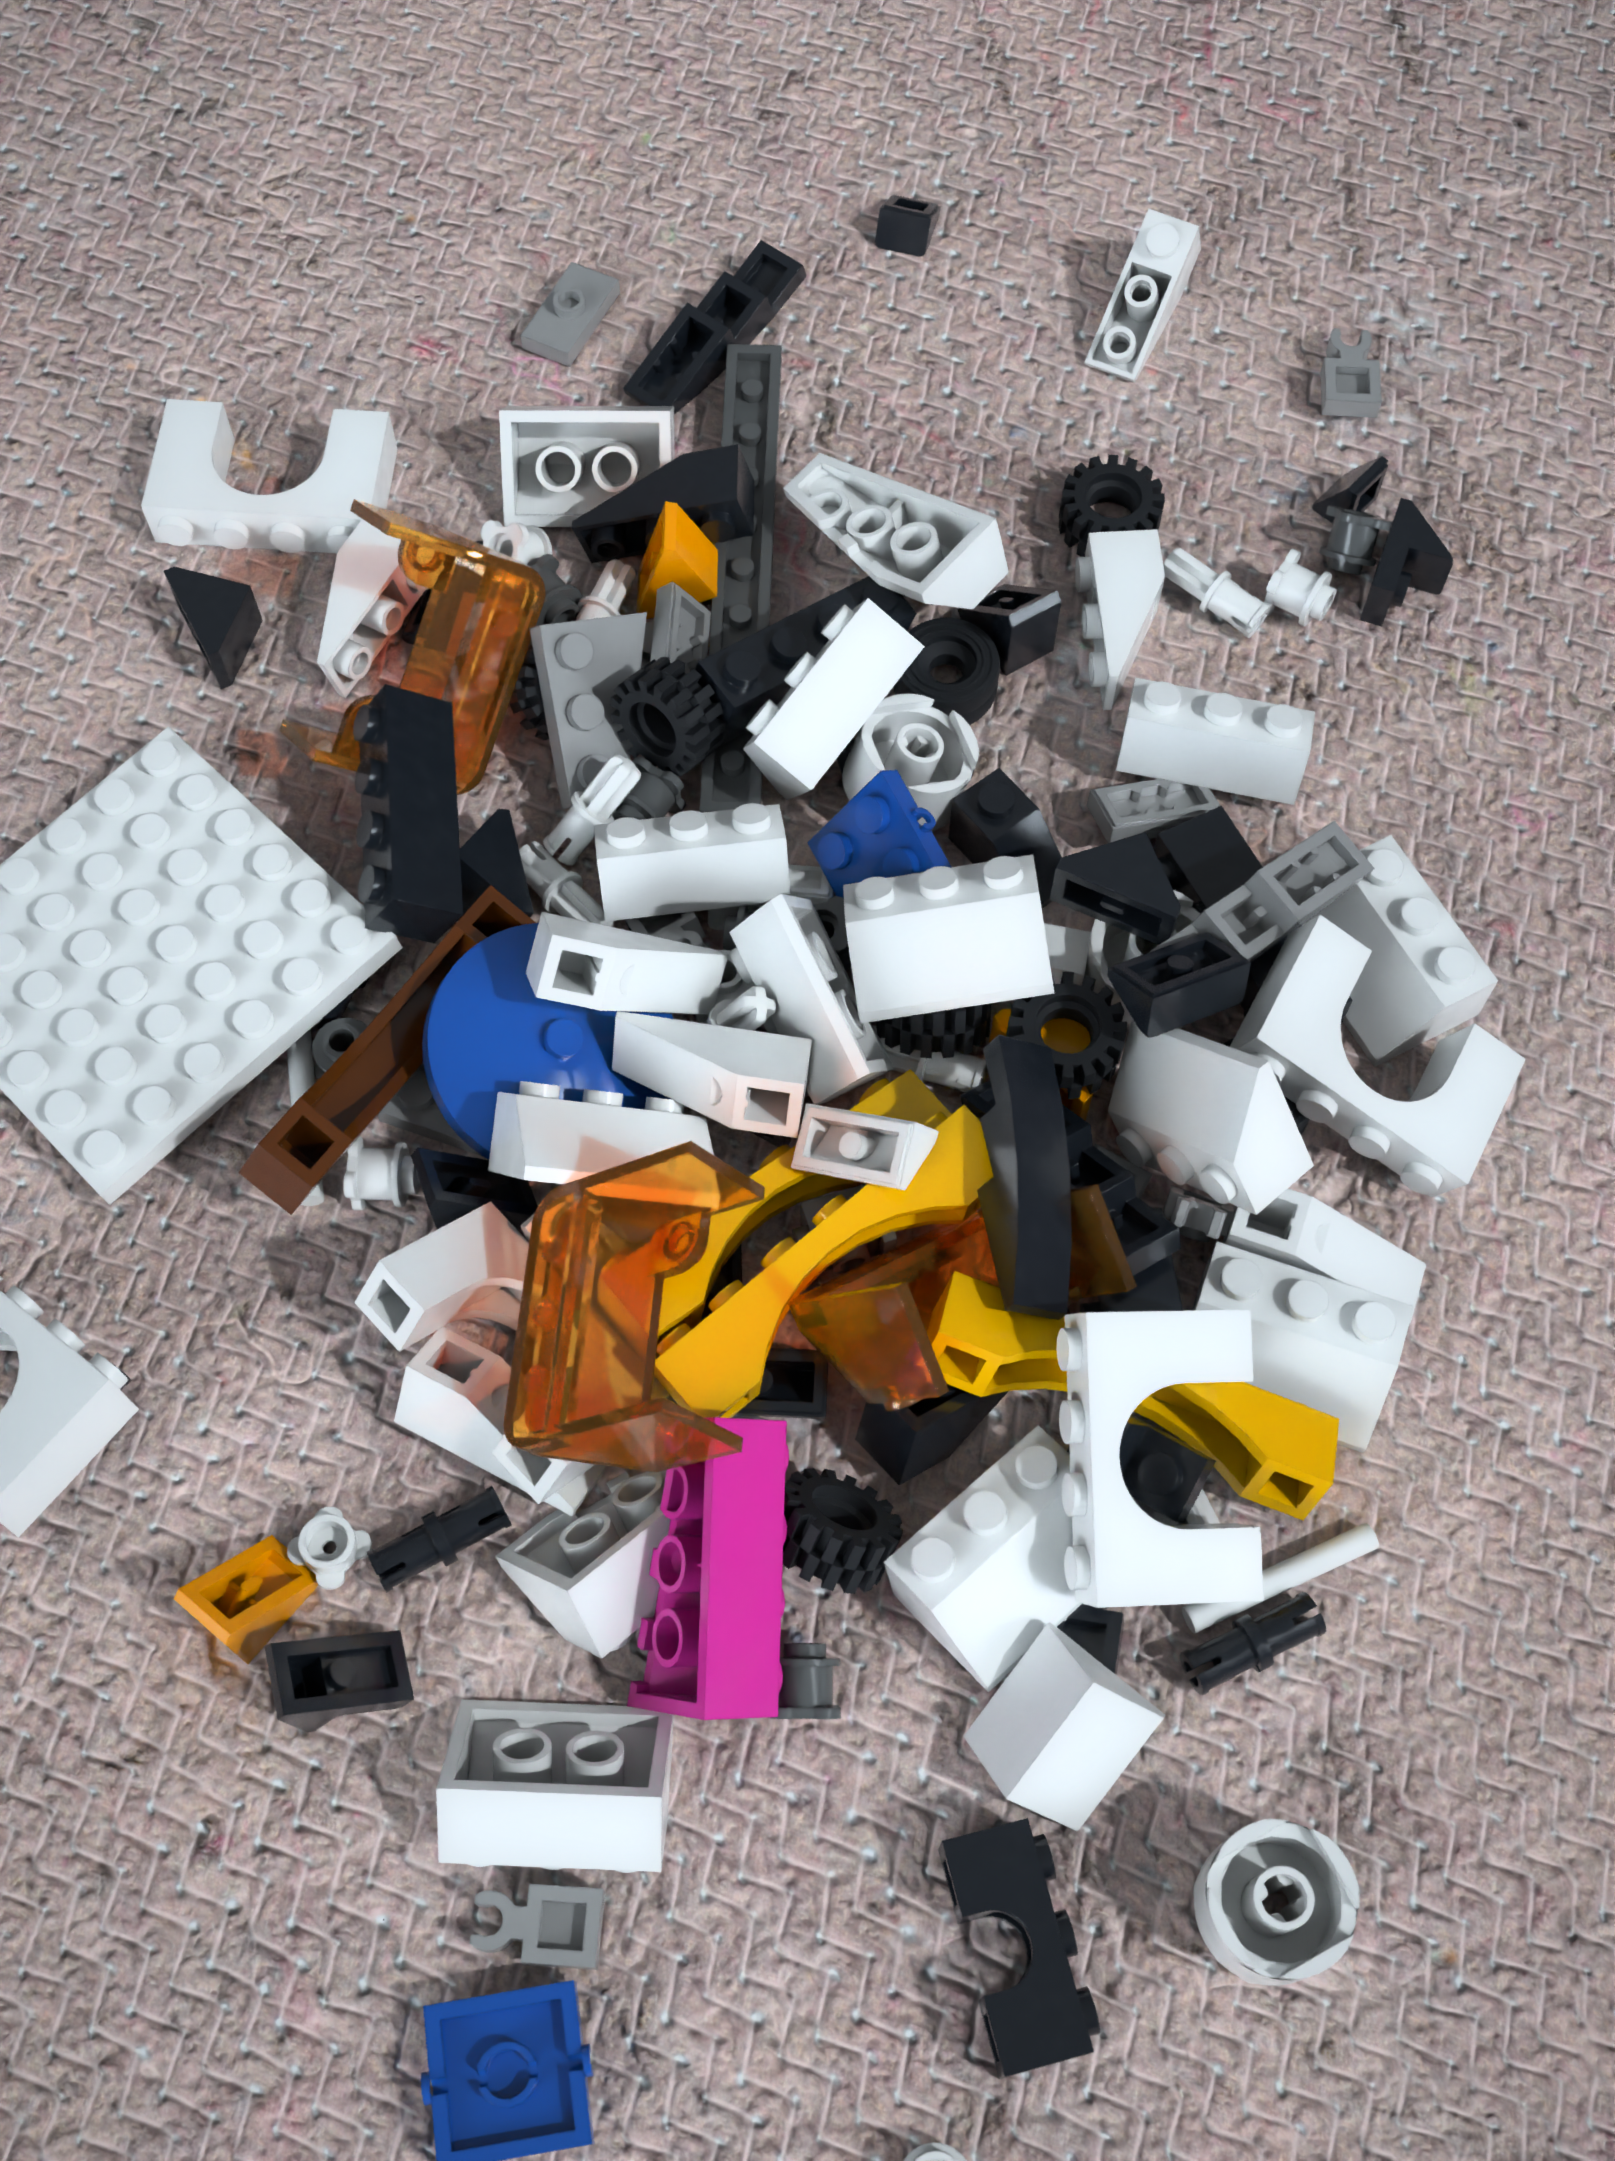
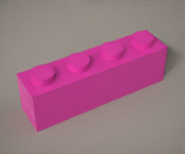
[627,1417,789,1720]

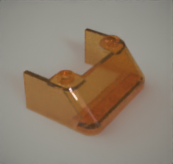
[279,499,545,795]
[504,1141,765,1472]
[788,1184,1137,1411]

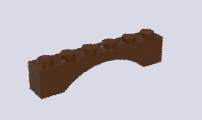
[238,885,536,1215]

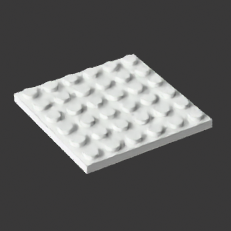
[0,726,402,1205]

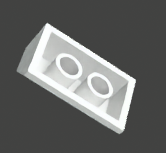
[499,406,675,527]
[743,598,925,800]
[1116,678,1315,805]
[594,803,791,922]
[1302,835,1498,1067]
[843,854,1054,1024]
[729,894,894,1105]
[1108,1020,1314,1215]
[488,1081,721,1201]
[1192,1241,1414,1453]
[884,1425,1082,1692]
[436,1699,674,1873]

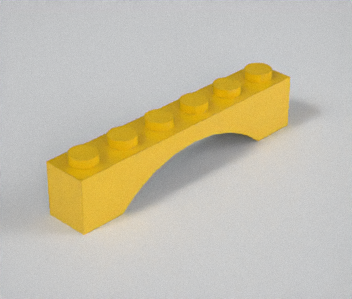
[596,1069,952,1366]
[652,1104,993,1418]
[916,1271,1339,1520]

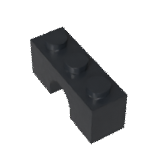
[938,1818,1100,2079]

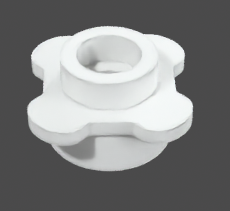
[287,1507,372,1590]

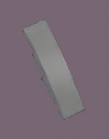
[1150,821,1375,962]

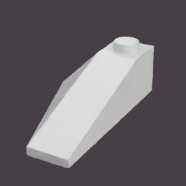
[783,453,1009,609]
[496,1415,767,1659]

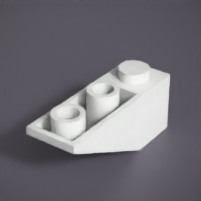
[1084,208,1201,383]
[317,509,443,698]
[1075,529,1165,710]
[526,912,729,1014]
[612,1011,812,1138]
[1223,1188,1426,1325]
[394,1327,606,1516]

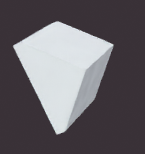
[963,1622,1165,1832]

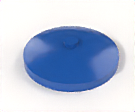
[422,923,673,1160]

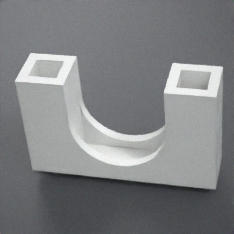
[141,399,398,554]
[1230,915,1525,1197]
[354,1201,670,1504]
[0,1276,139,1537]
[1056,1309,1264,1608]

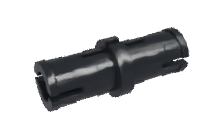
[367,1486,512,1592]
[1179,1592,1326,1696]

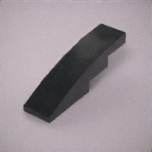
[623,240,807,414]
[977,1035,1072,1320]
[961,1080,1181,1279]

